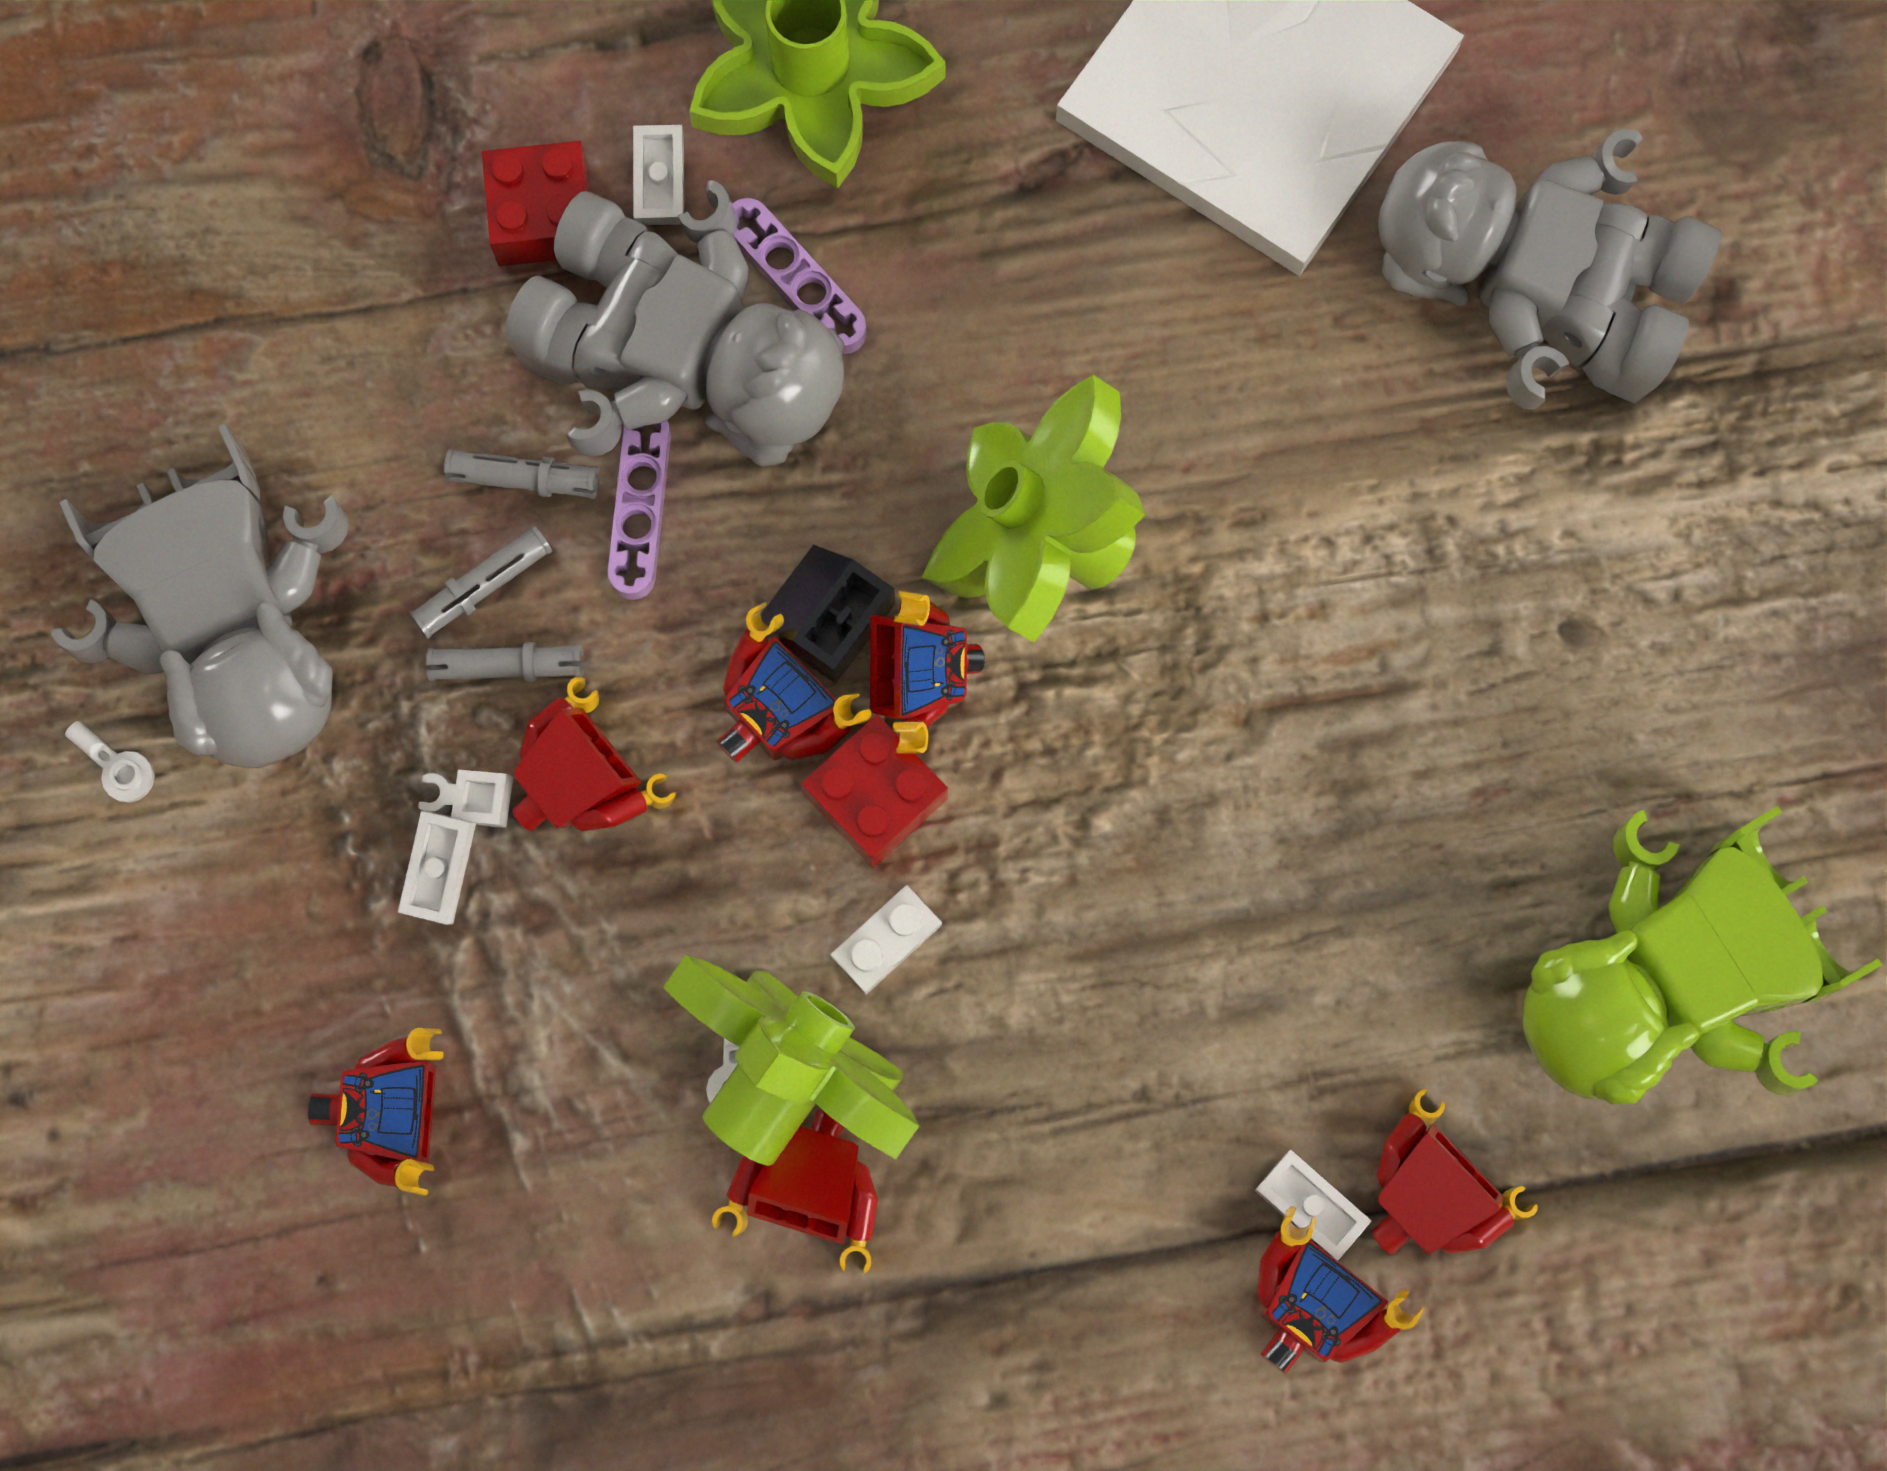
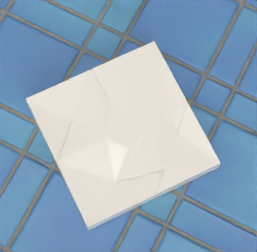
[1056,0,1464,277]

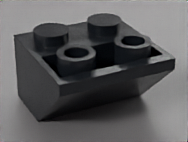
[761,544,895,684]

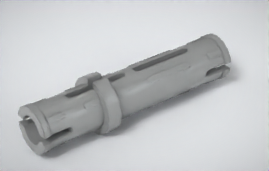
[444,449,600,499]
[409,525,553,639]
[426,642,584,682]

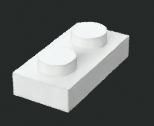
[633,125,685,225]
[398,811,476,925]
[830,885,942,995]
[1254,1150,1372,1261]

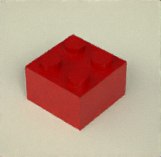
[482,141,590,266]
[801,714,948,868]

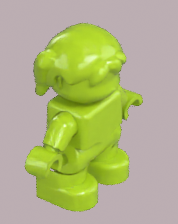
[1522,806,1882,1104]

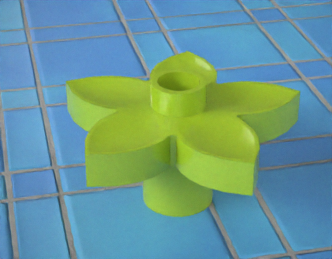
[689,0,946,189]
[921,374,1146,643]
[663,954,919,1166]

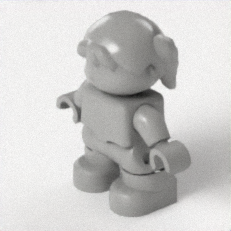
[1378,129,1722,410]
[505,180,845,467]
[51,423,349,768]

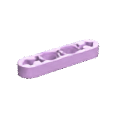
[732,198,867,354]
[608,420,671,600]

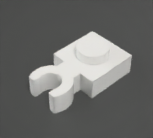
[418,769,514,828]

